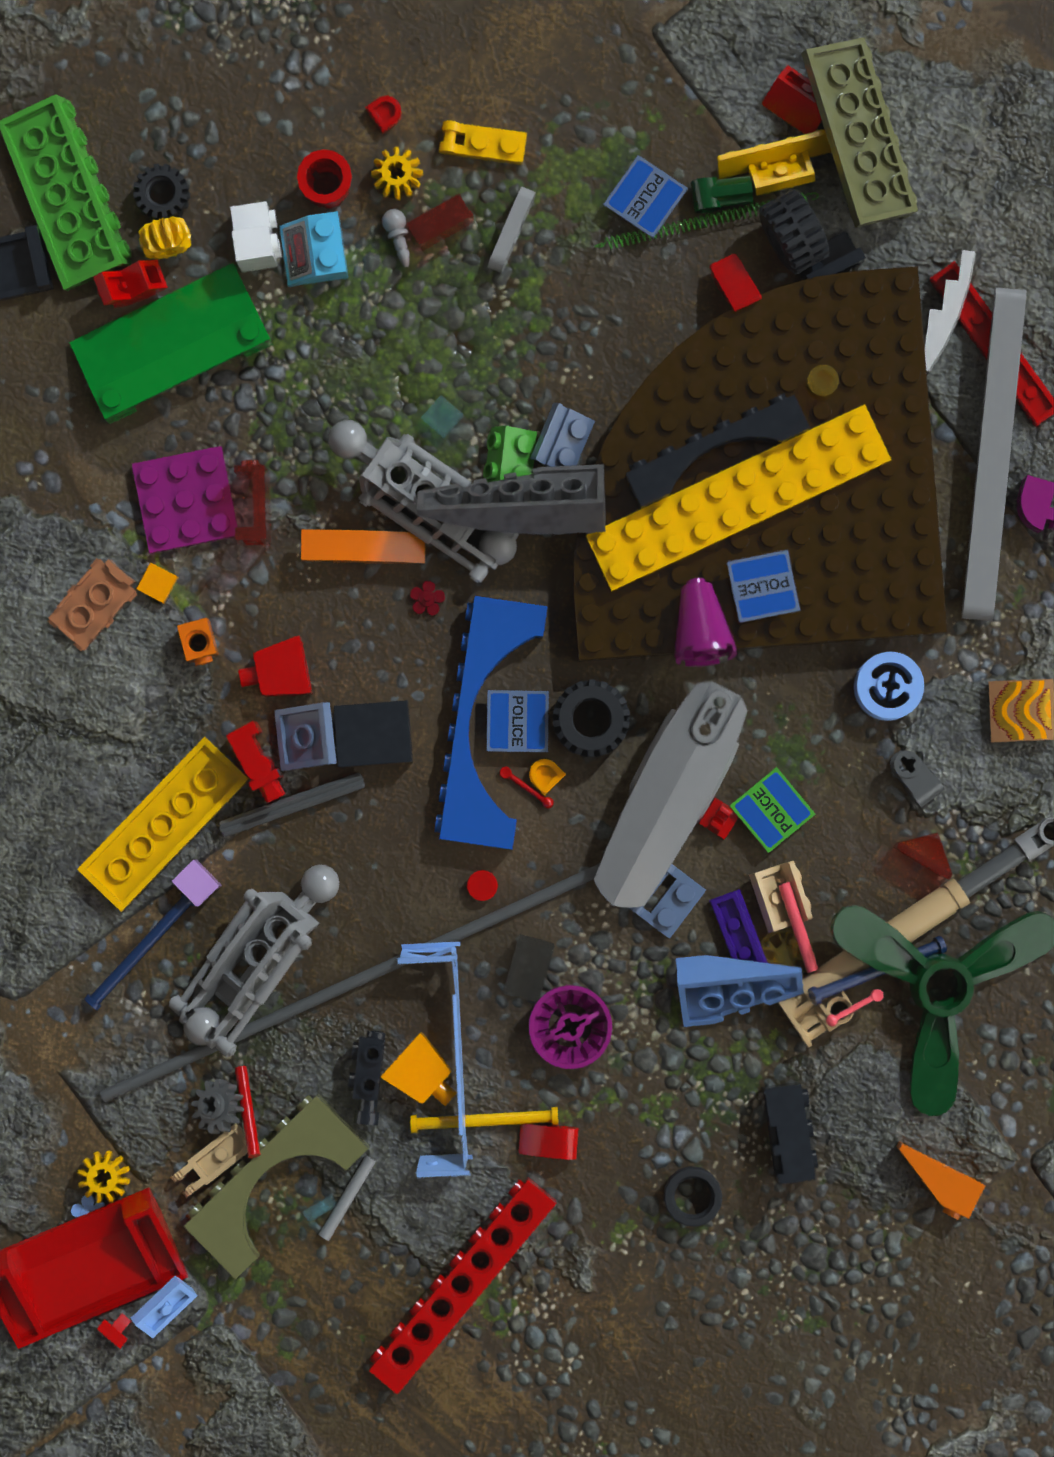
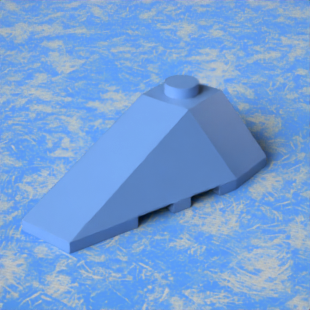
[676,955,804,1027]

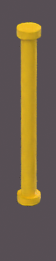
[410,1107,559,1134]

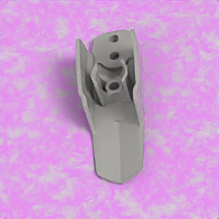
[594,681,747,908]

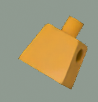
[381,1032,457,1106]

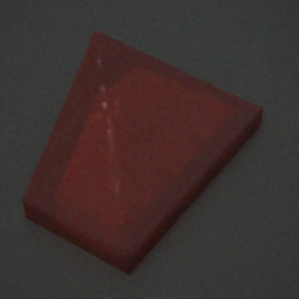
[893,832,952,880]

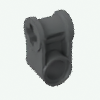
[890,750,945,808]

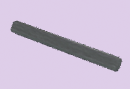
[219,773,365,837]

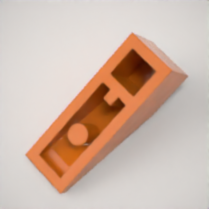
[896,1142,985,1220]

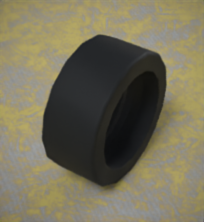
[663,1166,722,1227]

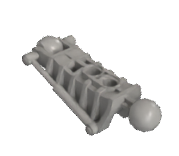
[328,420,519,583]
[169,864,339,1057]

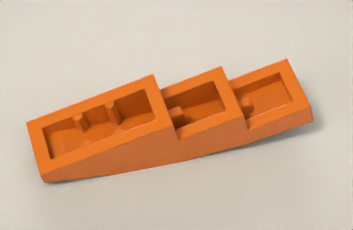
[301,529,425,564]

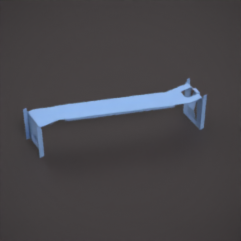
[398,941,473,1178]

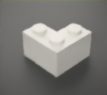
[230,201,282,272]

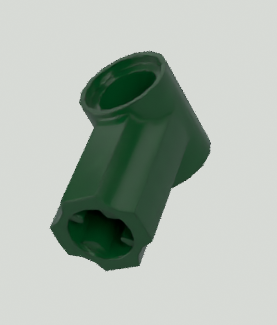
[690,176,753,214]

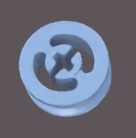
[854,652,924,721]

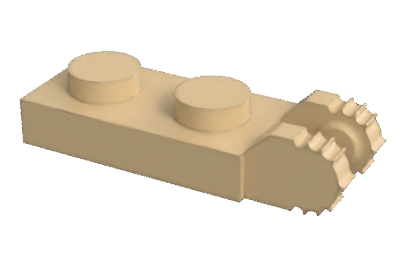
[170,1124,247,1198]

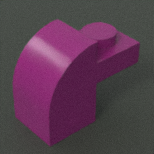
[1016,475,1054,533]

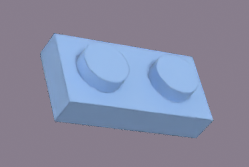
[131,1275,197,1338]

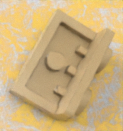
[749,861,813,933]

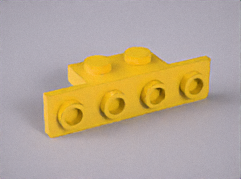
[717,130,831,196]

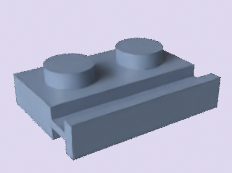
[530,403,595,467]

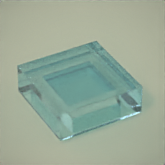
[421,395,464,439]
[303,1193,336,1222]

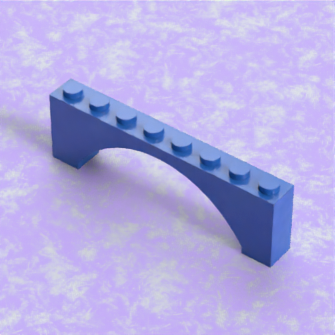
[434,596,547,850]

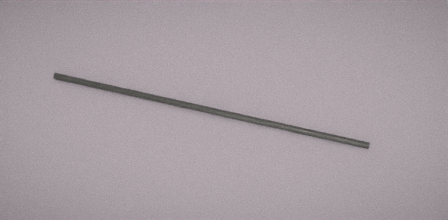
[100,863,600,1102]

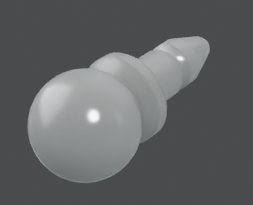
[382,209,410,267]

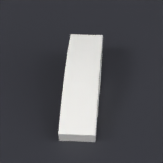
[925,250,976,372]

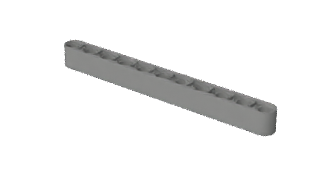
[962,287,1027,621]

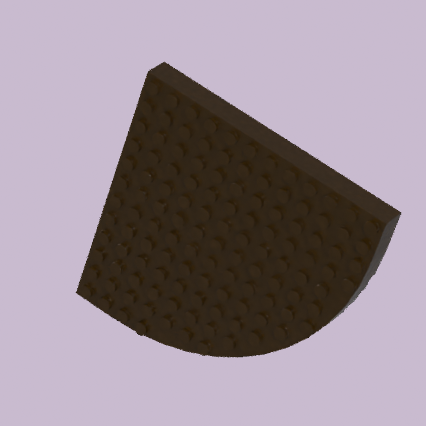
[574,266,947,662]

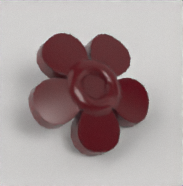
[410,581,445,616]

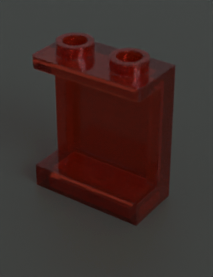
[234,460,271,546]

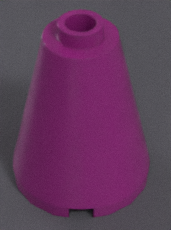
[674,578,737,667]

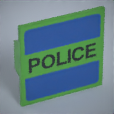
[730,767,815,853]

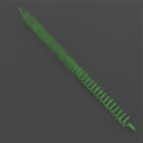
[595,192,819,250]

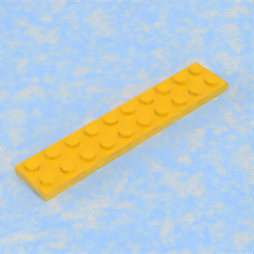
[585,404,891,592]

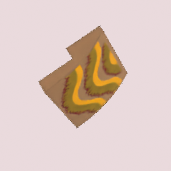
[988,679,1054,743]

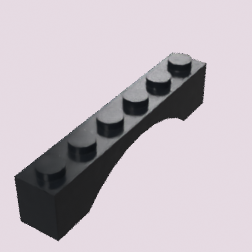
[625,393,810,509]

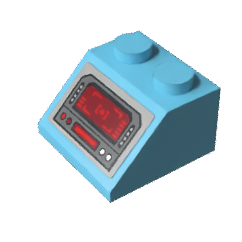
[280,211,348,287]

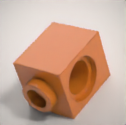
[177,618,219,666]

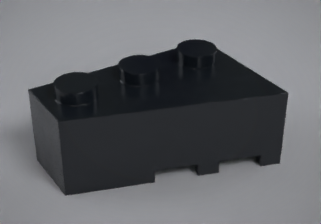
[762,1082,818,1185]

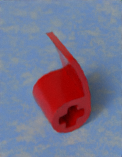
[519,1124,579,1160]

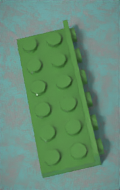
[0,94,132,291]

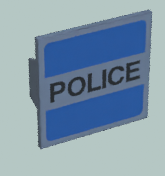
[603,155,688,238]
[727,550,800,623]
[487,690,549,752]

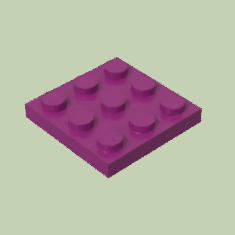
[132,446,240,554]

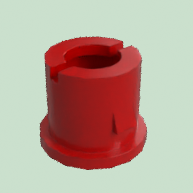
[297,149,352,209]

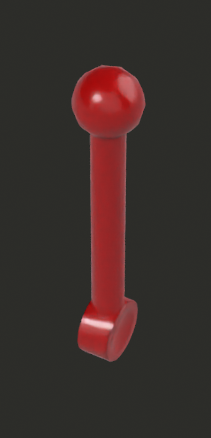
[500,767,554,809]

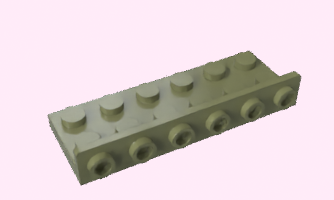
[801,37,918,228]

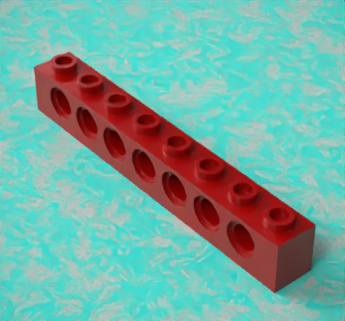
[369,1177,557,1395]

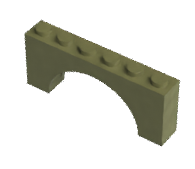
[184,1094,369,1280]

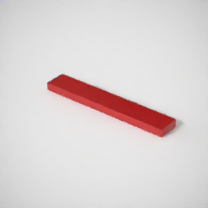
[929,261,1054,427]

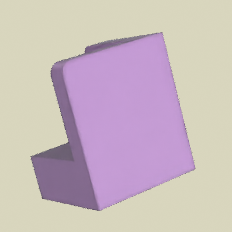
[172,860,222,906]

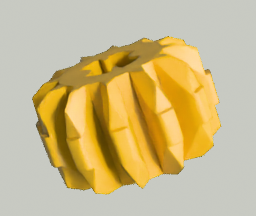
[371,147,423,200]
[138,216,191,260]
[78,1150,130,1203]

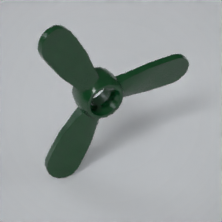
[830,905,1054,1116]

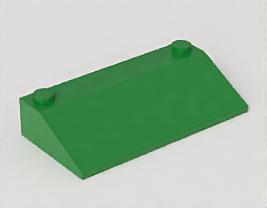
[69,263,273,424]

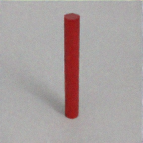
[235,1066,260,1158]

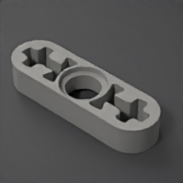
[488,187,536,273]

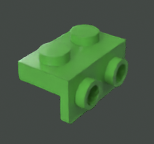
[483,426,537,482]

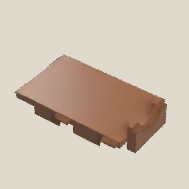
[47,558,137,652]

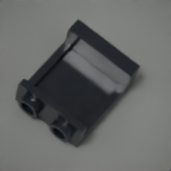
[0,225,54,301]
[331,700,413,768]

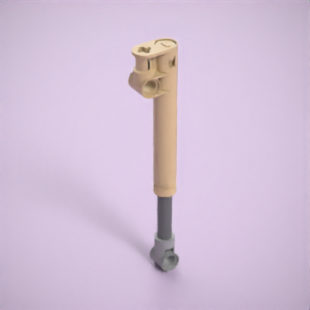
[778,818,1054,1048]

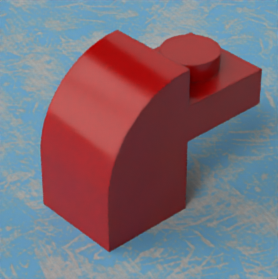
[93,260,168,308]

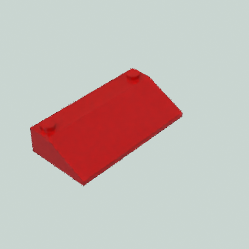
[0,1187,188,1349]

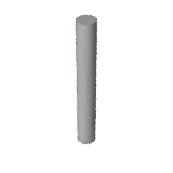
[318,1155,376,1241]

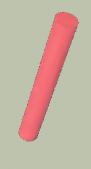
[778,882,819,973]

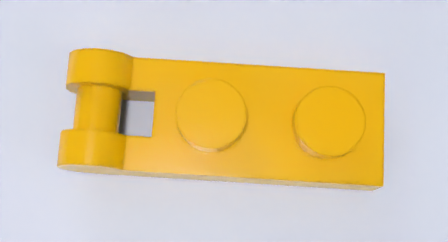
[439,121,527,165]

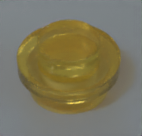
[808,365,839,396]

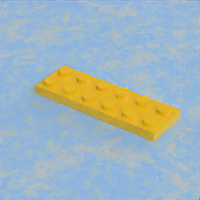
[77,737,249,912]

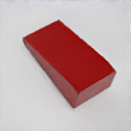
[709,254,762,311]

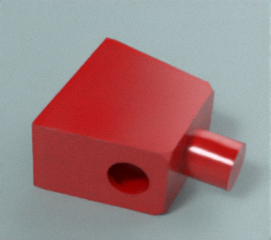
[238,636,313,696]

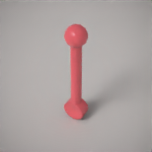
[826,989,884,1027]

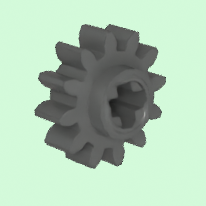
[191,1079,244,1134]

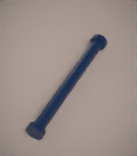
[84,892,195,1011]
[808,936,947,1006]

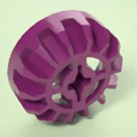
[529,985,612,1069]

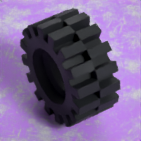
[133,163,190,220]

